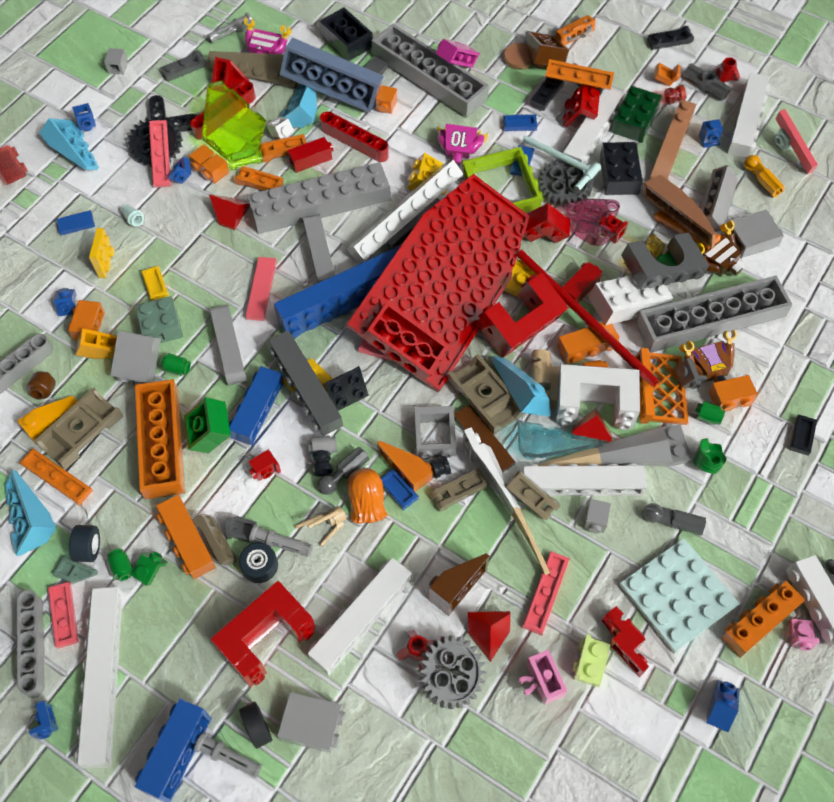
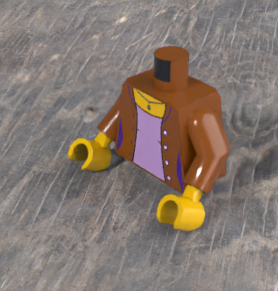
[679,330,737,382]

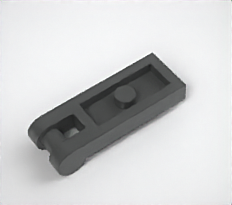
[160,50,207,82]

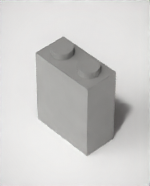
[725,209,784,258]
[110,331,161,384]
[277,692,346,753]

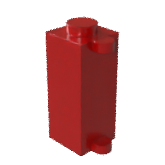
[287,136,334,173]
[562,261,602,303]

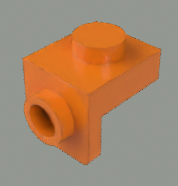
[654,63,681,86]

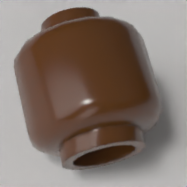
[27,371,56,400]

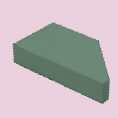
[53,556,98,584]

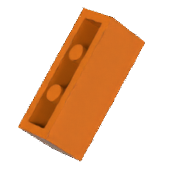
[557,322,620,364]

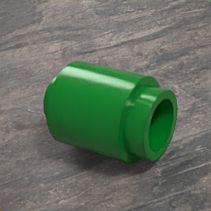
[161,353,191,376]
[694,401,725,425]
[107,549,133,581]

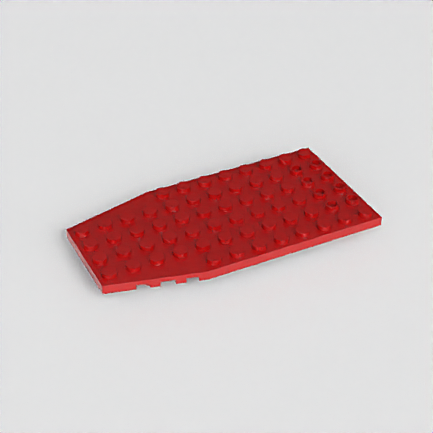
[346,174,530,392]

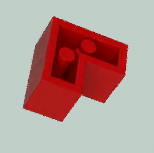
[524,203,570,243]

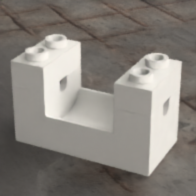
[556,364,640,430]

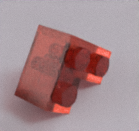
[0,144,28,185]

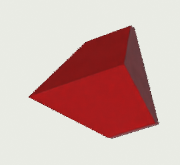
[211,57,250,93]
[209,194,250,230]
[572,408,612,442]
[467,611,511,662]

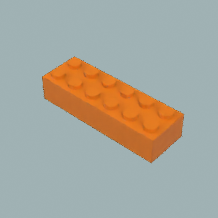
[135,379,185,500]

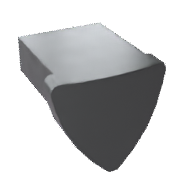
[225,515,258,543]

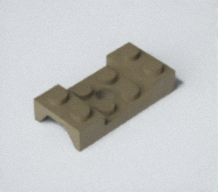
[447,354,524,435]
[34,388,123,470]

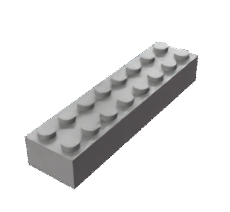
[371,24,489,118]
[248,162,391,234]
[636,275,793,352]

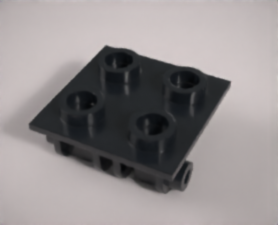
[325,366,369,411]

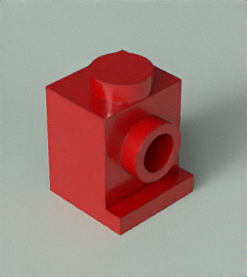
[598,214,628,244]
[248,449,281,481]

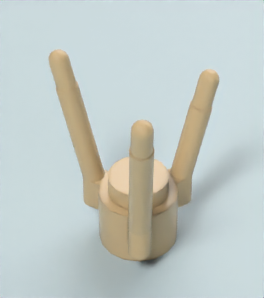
[295,506,347,546]

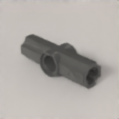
[683,63,732,100]

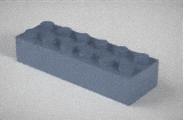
[280,37,384,112]

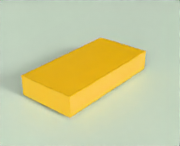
[141,266,169,301]

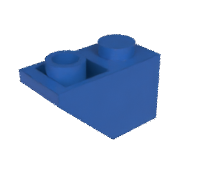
[706,680,739,732]

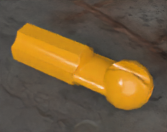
[744,155,785,198]

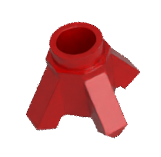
[711,57,740,83]
[397,630,434,669]

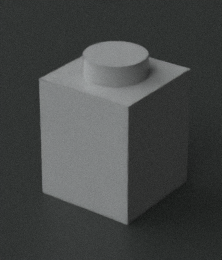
[104,48,128,75]
[584,499,611,533]

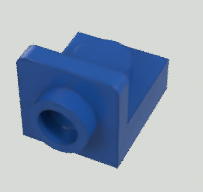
[29,701,59,740]

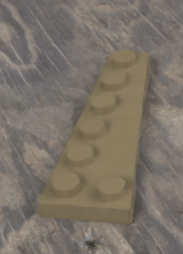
[206,51,298,88]

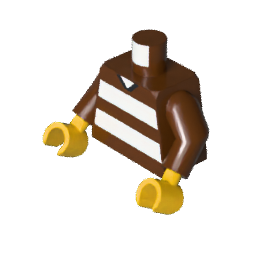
[697,220,743,276]

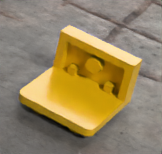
[407,152,447,195]

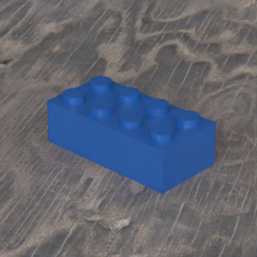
[134,699,212,802]

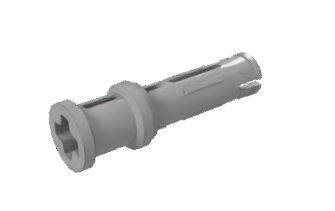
[207,12,252,43]
[249,524,313,557]
[194,732,262,778]

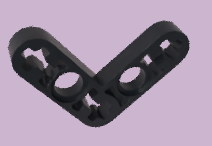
[149,95,198,132]

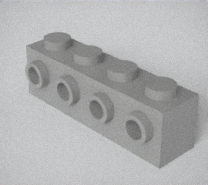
[701,165,738,232]

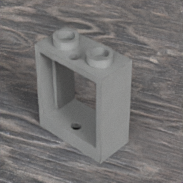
[415,406,456,459]

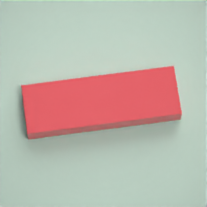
[48,582,79,649]

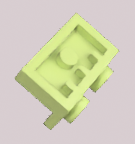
[572,633,611,688]

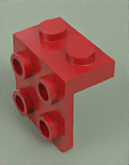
[563,85,600,127]

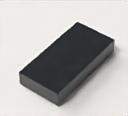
[789,414,817,456]

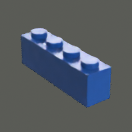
[229,366,283,445]

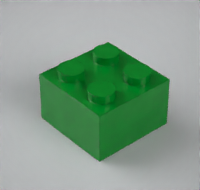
[184,397,231,454]

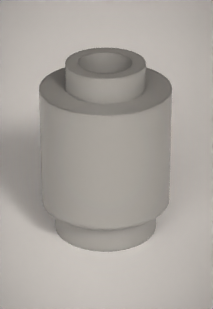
[308,435,337,455]

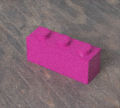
[435,38,480,68]

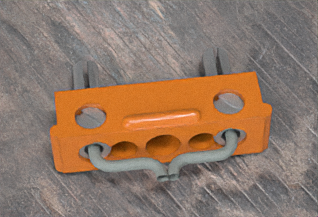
[553,15,595,45]

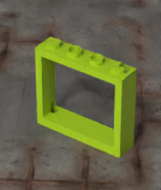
[462,147,544,213]

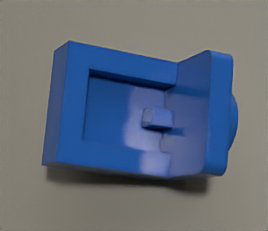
[168,157,192,184]
[53,288,77,316]

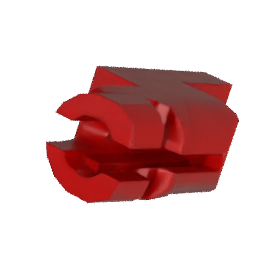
[602,606,650,678]

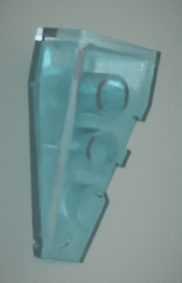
[518,421,603,460]

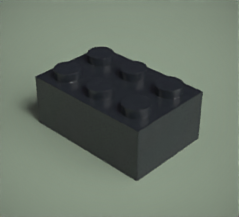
[319,7,373,61]
[600,142,643,195]

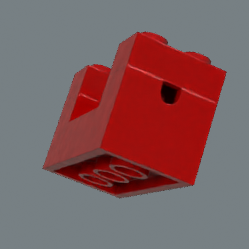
[476,272,569,358]
[211,580,316,688]

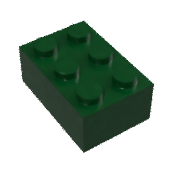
[611,85,662,143]

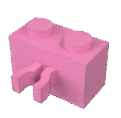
[518,650,567,705]

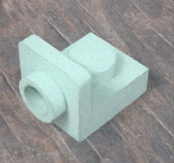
[775,128,792,151]

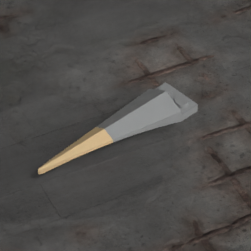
[537,424,692,466]

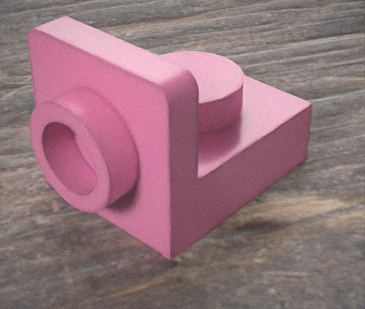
[789,619,819,651]

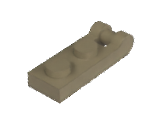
[430,468,489,512]
[505,470,561,520]
[194,515,238,565]

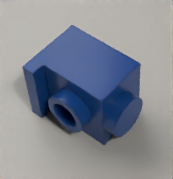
[72,103,96,131]
[698,119,723,148]

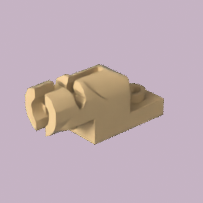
[531,349,559,409]

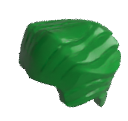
[693,438,727,474]

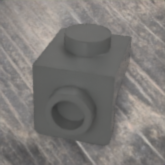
[674,359,707,390]

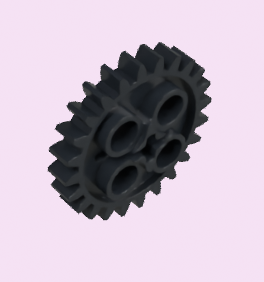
[127,116,183,167]

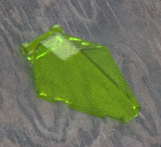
[202,81,266,171]

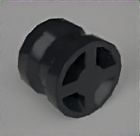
[430,456,451,479]

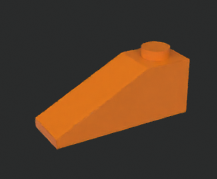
[377,441,433,492]

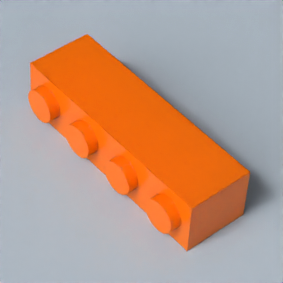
[156,494,216,579]

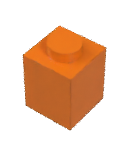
[376,85,398,114]

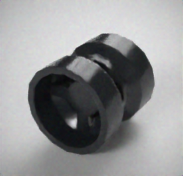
[311,450,333,477]

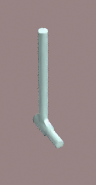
[523,135,601,191]

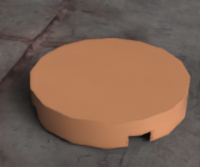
[504,43,534,70]

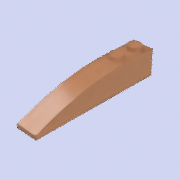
[649,100,697,180]
[644,175,716,249]

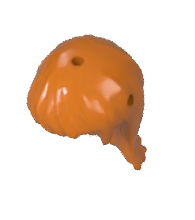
[347,468,388,524]

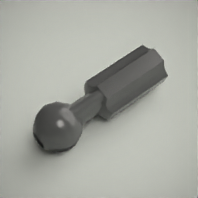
[318,447,370,495]
[643,503,706,536]

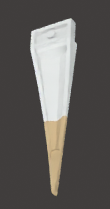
[462,427,550,575]

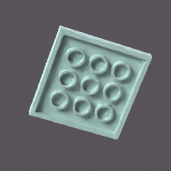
[619,538,740,653]

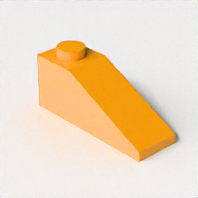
[75,328,117,359]
[17,395,78,444]

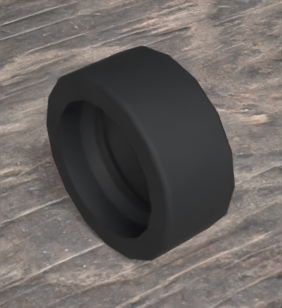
[239,701,272,749]

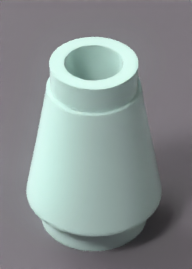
[121,204,144,227]

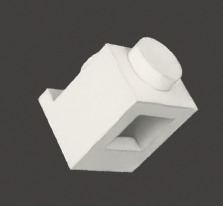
[266,116,294,140]

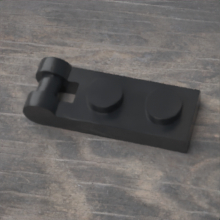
[647,26,694,50]
[530,77,565,111]

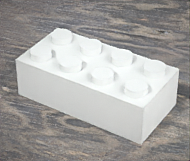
[588,275,674,326]

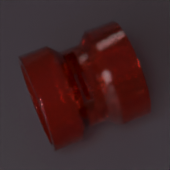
[664,85,687,105]

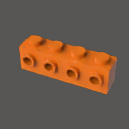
[722,581,805,658]

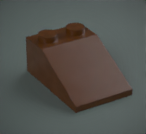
[525,30,569,67]
[429,553,489,616]

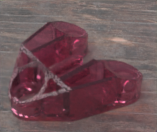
[565,199,620,246]

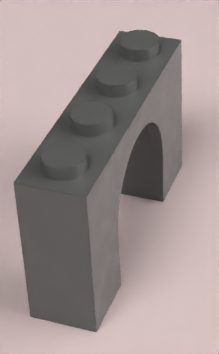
[621,233,709,289]

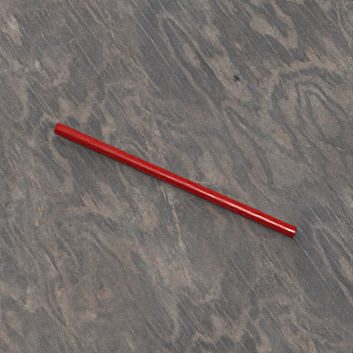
[516,249,659,387]

